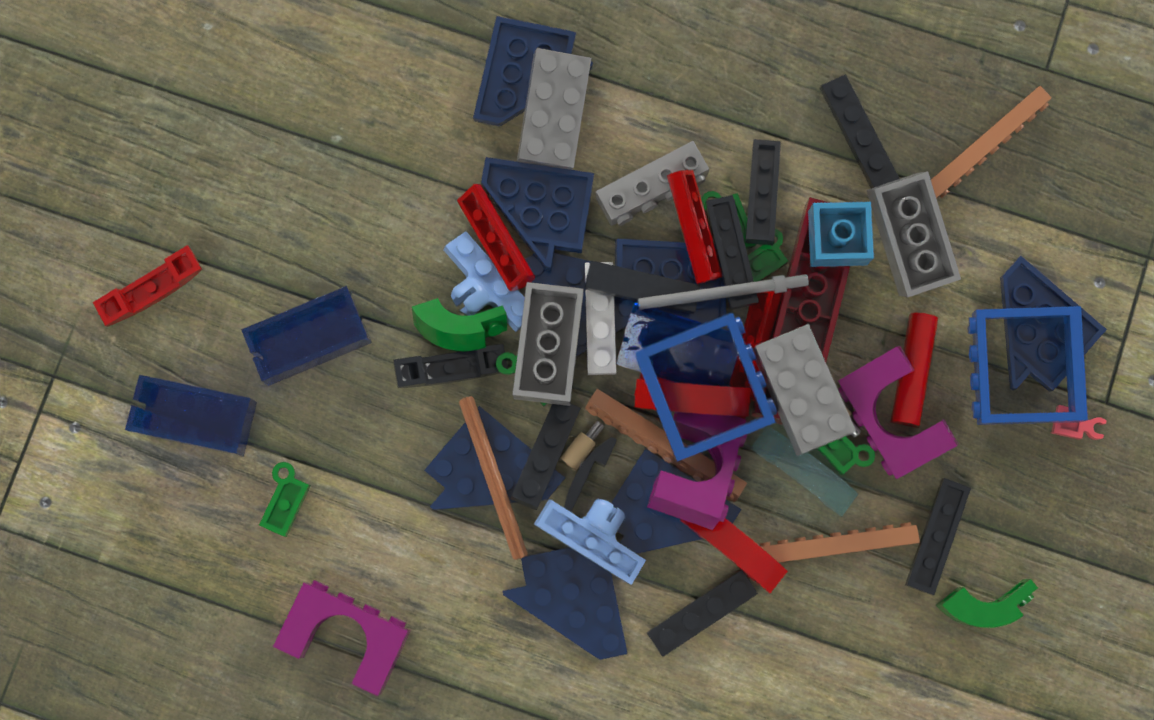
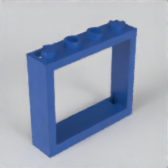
[967,306,1088,425]
[633,313,777,462]

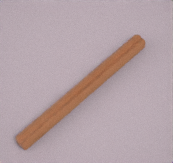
[459,396,528,560]

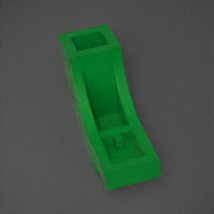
[412,298,507,351]
[936,579,1038,628]

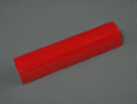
[667,170,722,284]
[457,184,535,291]
[729,291,783,401]
[890,312,939,428]

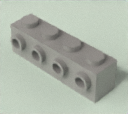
[596,141,709,226]

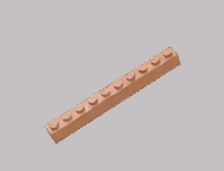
[931,86,1052,199]
[585,389,747,503]
[760,522,920,562]

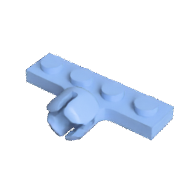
[444,231,525,332]
[534,499,646,585]

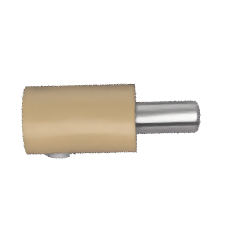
[560,421,604,471]

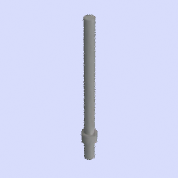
[638,275,809,310]

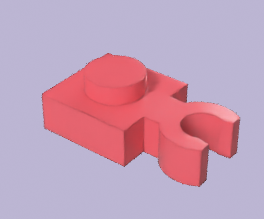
[1051,405,1107,440]

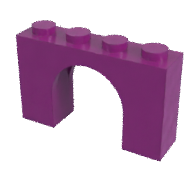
[837,346,959,480]
[647,412,747,530]
[273,580,411,696]

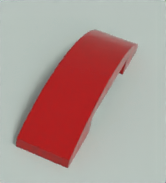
[92,245,203,327]
[634,379,751,416]
[680,518,788,594]

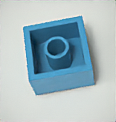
[808,202,874,267]

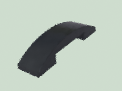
[393,344,508,388]
[564,437,617,518]

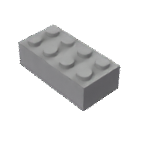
[517,48,591,170]
[866,171,961,297]
[513,282,584,406]
[753,324,856,457]

